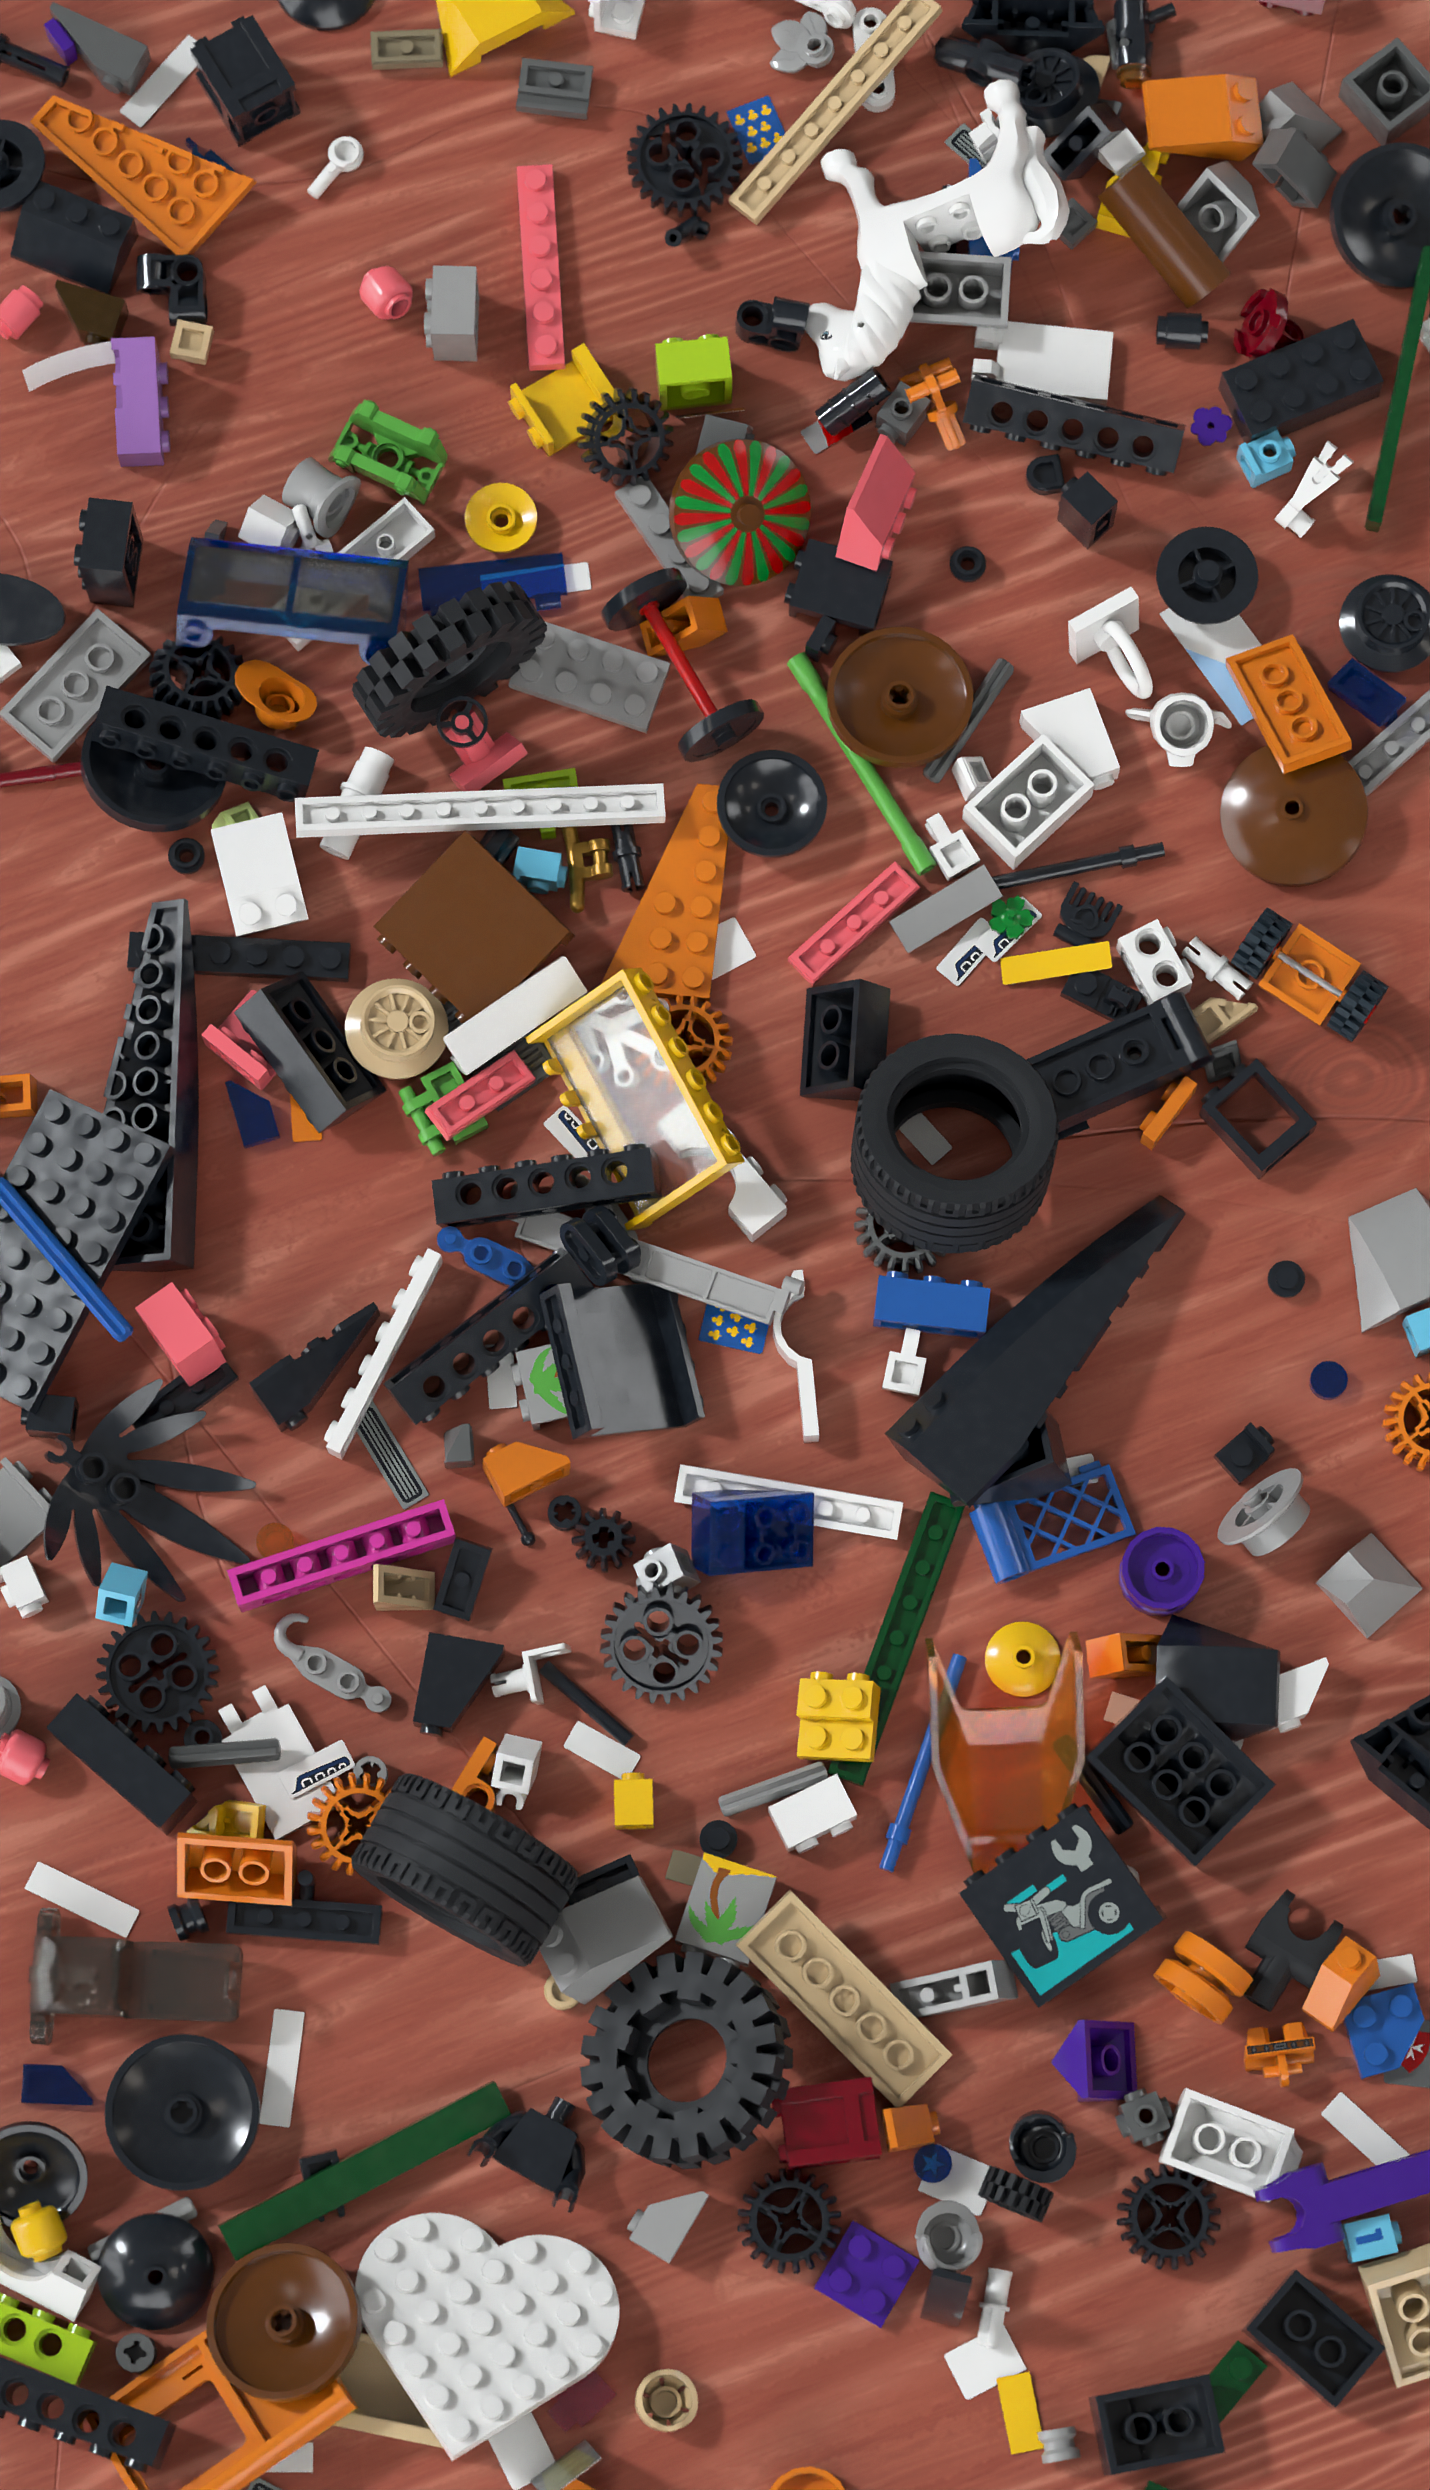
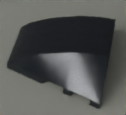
[962,0,1105,55]
[1156,1614,1280,1742]
[1350,1695,1430,1829]

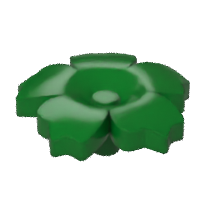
[989,896,1034,940]

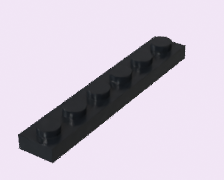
[127,932,351,982]

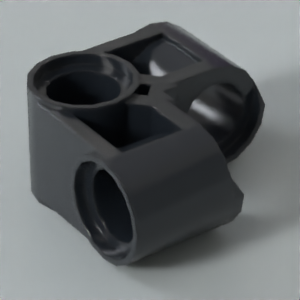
[136,253,208,327]
[735,296,810,352]

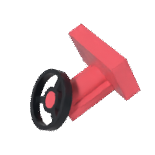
[436,696,528,791]

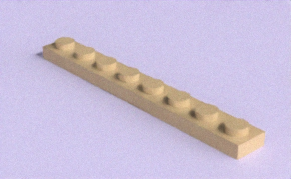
[728,0,943,225]

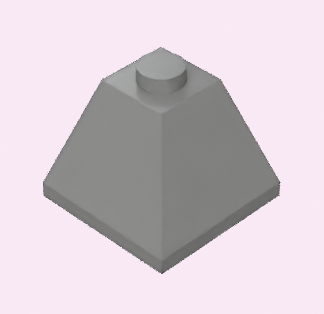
[1177,160,1260,263]

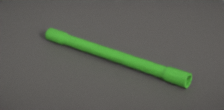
[787,652,937,876]

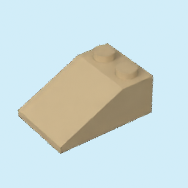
[1358,2244,1430,2388]

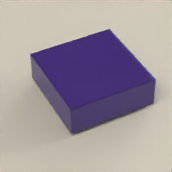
[44,18,78,66]

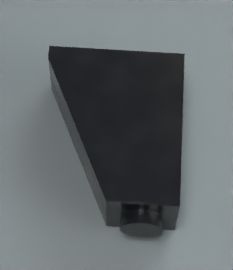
[413,1632,505,1737]

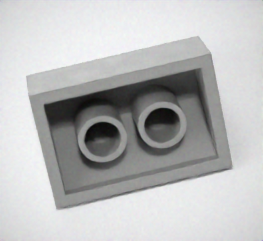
[910,251,1012,328]

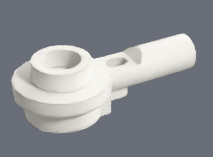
[795,0,856,29]
[307,136,364,199]

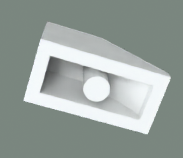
[1268,1657,1329,1733]

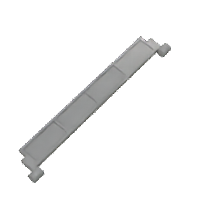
[511,1183,805,1325]

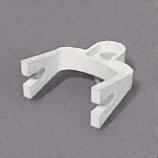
[1274,440,1354,538]

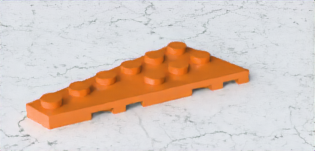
[29,95,257,255]
[601,783,728,1002]

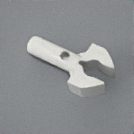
[292,504,334,573]

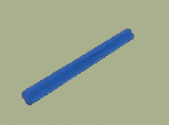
[0,1177,133,1342]

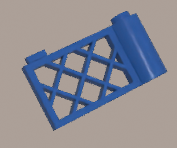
[969,1460,1136,1585]

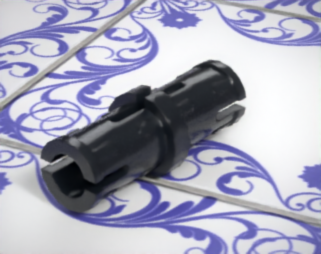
[610,824,646,893]

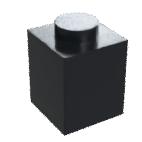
[21,1394,79,1441]

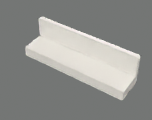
[443,956,588,1075]

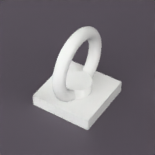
[1068,587,1153,699]

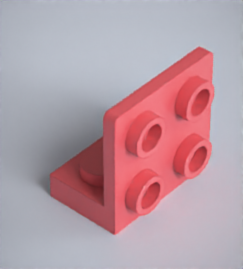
[202,990,277,1091]

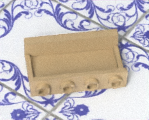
[334,2325,443,2448]

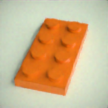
[1226,634,1352,774]

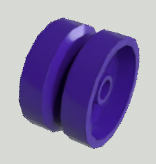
[1118,1527,1205,1617]

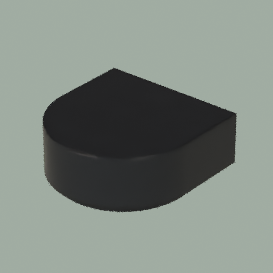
[1026,454,1065,495]

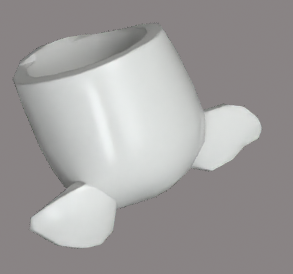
[1125,692,1232,767]

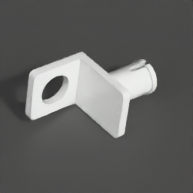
[490,1643,572,1705]

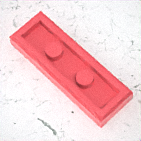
[425,1050,536,1141]

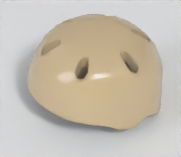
[635,2369,698,2432]

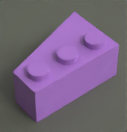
[111,336,170,467]

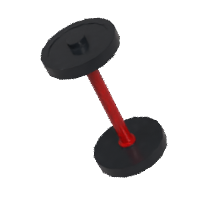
[601,567,764,762]

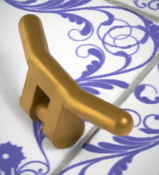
[561,826,613,913]

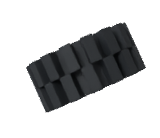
[978,2166,1054,2222]

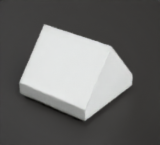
[1099,128,1146,176]
[951,756,992,802]

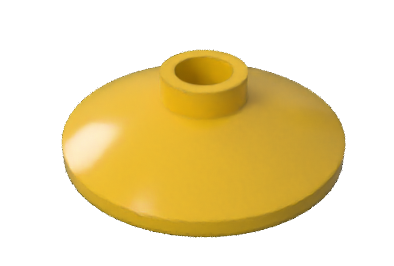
[465,483,537,553]
[985,1622,1061,1697]

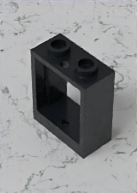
[1199,1059,1317,1180]

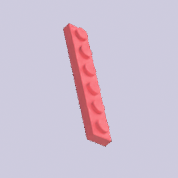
[517,164,565,371]

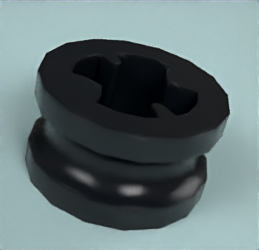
[548,1495,582,1531]

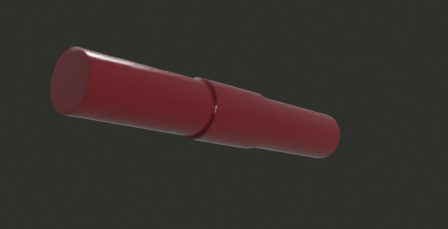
[0,762,82,788]

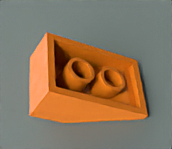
[1142,74,1263,161]

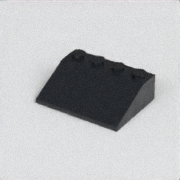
[1083,1676,1276,1866]

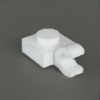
[925,813,980,881]
[882,1328,926,1397]

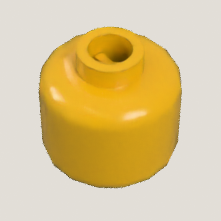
[11,2201,67,2262]

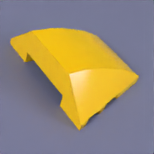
[436,0,575,78]

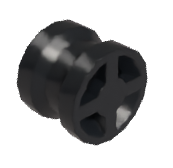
[167,1898,210,1942]

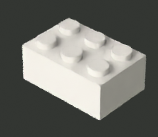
[962,734,1095,870]

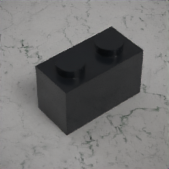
[1044,102,1129,181]
[1057,471,1118,550]

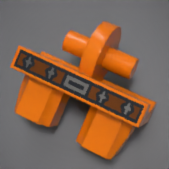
[1244,2022,1316,2087]

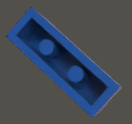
[873,1271,991,1339]

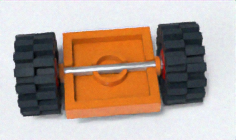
[1231,907,1389,1042]

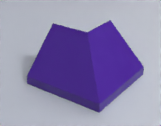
[1051,2020,1137,2102]

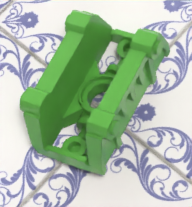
[328,400,448,505]

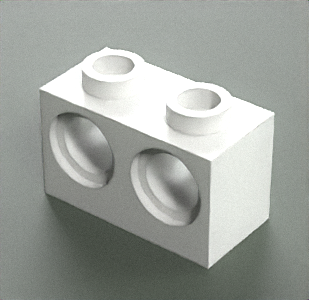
[1116,919,1194,1006]

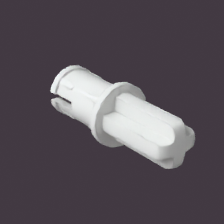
[977,2268,1013,2348]

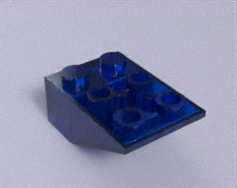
[691,1490,814,1576]

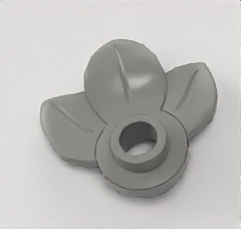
[770,11,834,73]

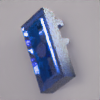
[1327,658,1406,728]

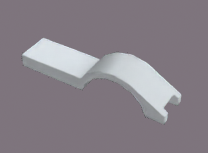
[773,1270,819,1443]

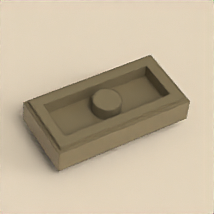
[371,29,443,70]

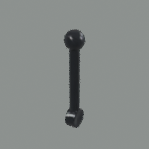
[490,1484,535,1546]

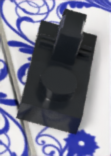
[1060,971,1143,1022]
[433,1536,493,1621]

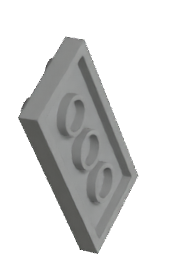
[0,608,152,763]
[509,622,670,733]

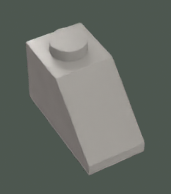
[627,2191,709,2264]

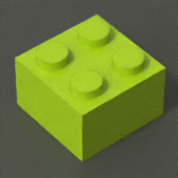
[655,334,732,411]

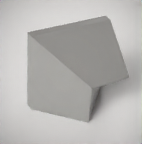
[1259,82,1342,152]
[1316,1532,1423,1639]

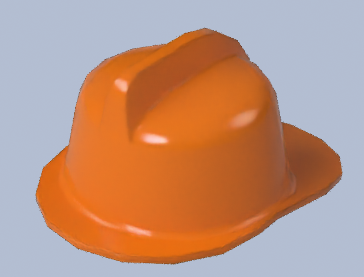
[235,660,317,730]

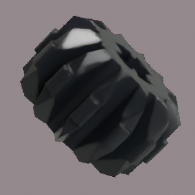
[572,1508,636,1573]

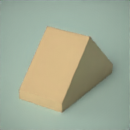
[373,1564,435,1611]

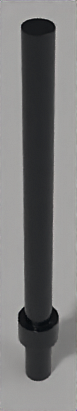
[947,842,1165,890]

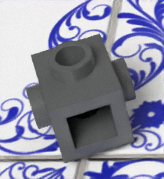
[1115,2088,1174,2147]

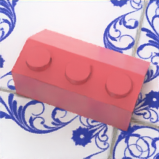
[835,434,918,571]

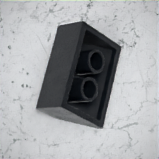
[10,181,138,295]
[800,979,891,1101]

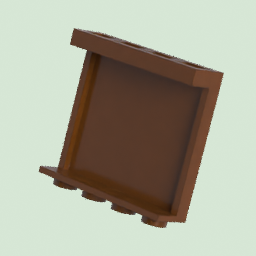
[373,830,575,1024]

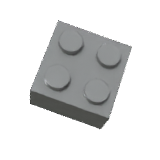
[424,265,479,361]

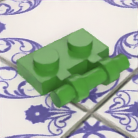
[398,1061,489,1156]

